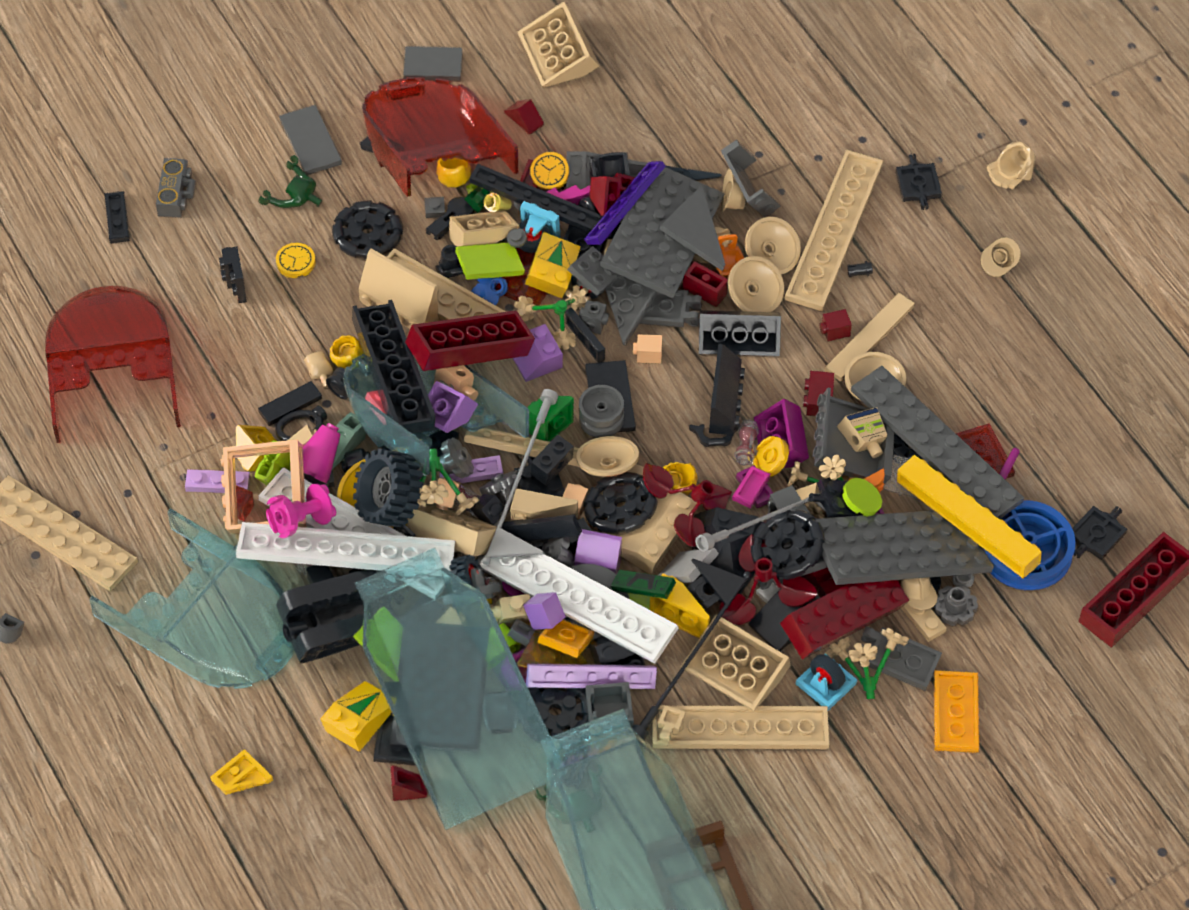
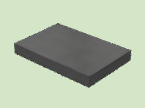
[403,46,462,81]

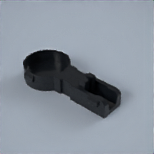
[426,197,474,241]

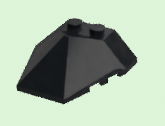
[692,507,775,594]

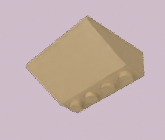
[518,2,599,88]
[359,249,439,329]
[604,486,697,574]
[681,614,791,711]

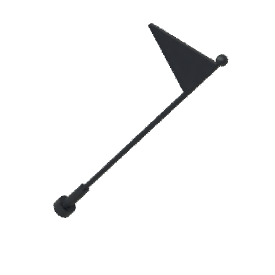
[629,558,752,742]

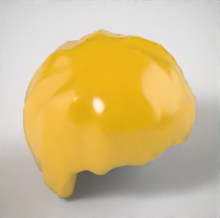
[436,158,471,188]
[330,335,365,370]
[663,462,698,496]

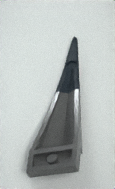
[566,151,722,190]

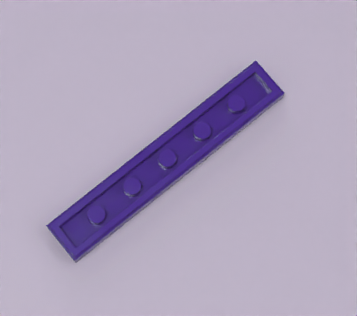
[584,161,666,245]

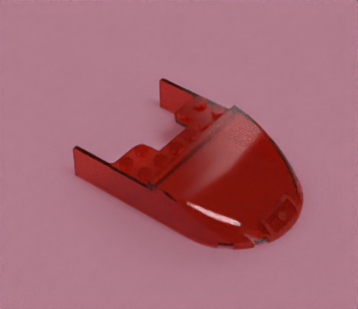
[362,77,519,197]
[45,286,181,443]

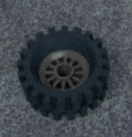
[353,449,423,527]

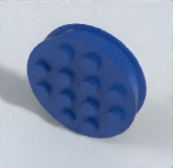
[984,500,1075,590]

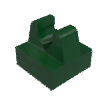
[464,186,491,213]

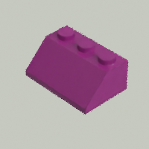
[754,398,809,468]

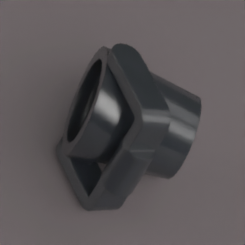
[435,245,464,278]

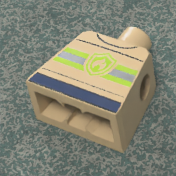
[837,407,887,458]

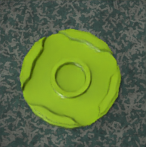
[842,478,882,517]

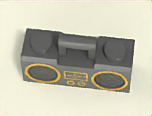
[156,158,196,218]

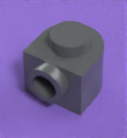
[0,613,24,644]

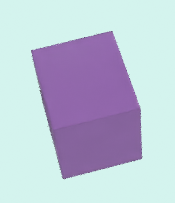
[523,592,566,630]

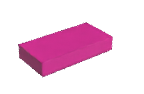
[732,466,770,509]

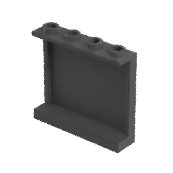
[813,387,894,485]

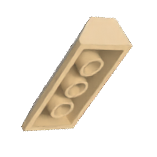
[407,504,502,558]

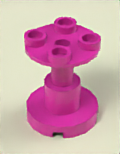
[266,484,336,538]

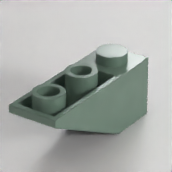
[332,412,367,470]

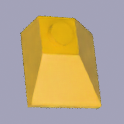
[236,425,277,472]

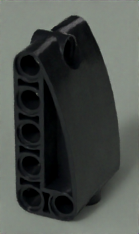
[276,569,399,663]

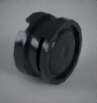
[326,367,358,399]

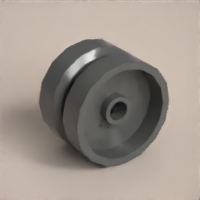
[579,385,624,438]

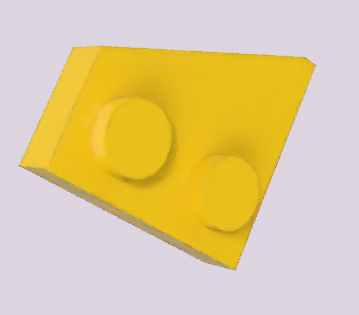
[211,749,273,795]

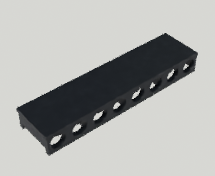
[352,300,436,438]

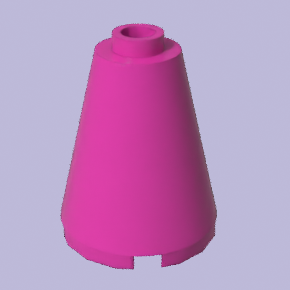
[290,423,341,483]

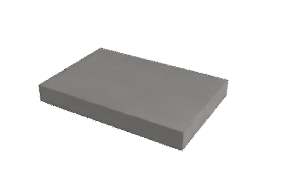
[659,548,719,583]

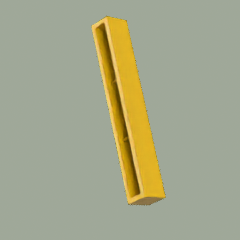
[897,455,1042,579]

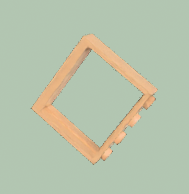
[220,440,307,534]

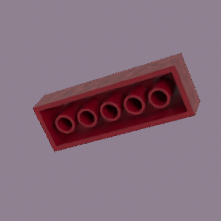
[405,310,535,371]
[1078,531,1189,648]
[780,580,910,660]

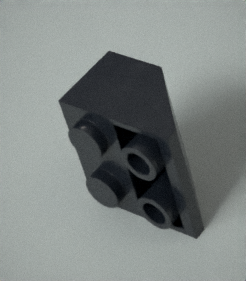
[589,636,645,666]

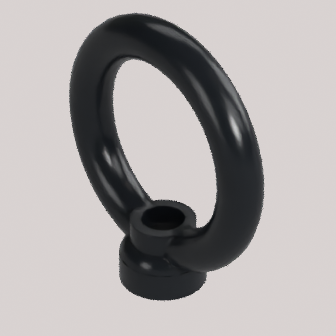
[275,405,327,441]

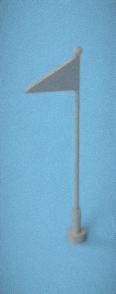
[482,389,559,565]
[696,493,826,552]

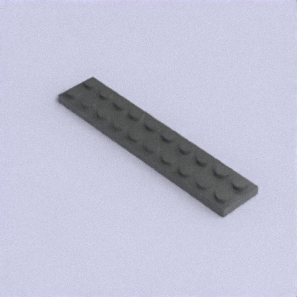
[851,366,1024,519]

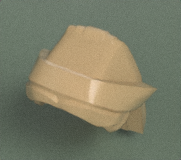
[987,141,1035,189]

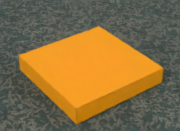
[538,619,595,658]

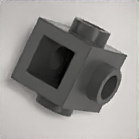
[579,300,609,334]

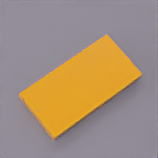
[934,670,979,753]

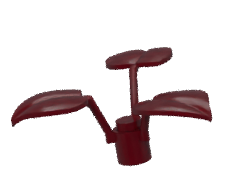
[643,463,732,547]
[720,535,817,625]

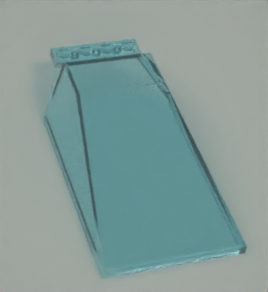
[355,548,567,831]
[540,709,729,910]

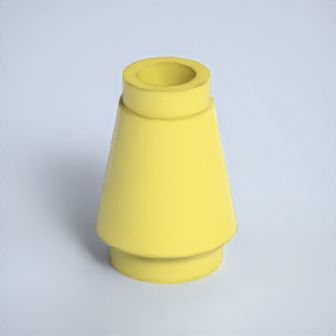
[484,193,512,212]

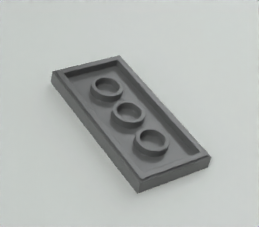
[279,105,342,175]

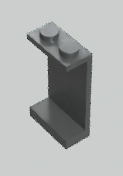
[721,139,781,217]

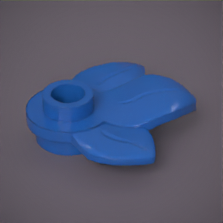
[471,277,508,306]

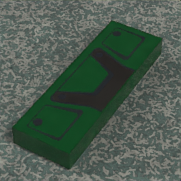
[610,570,676,599]

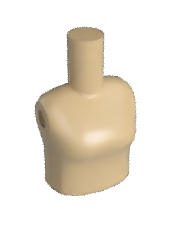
[304,351,333,389]

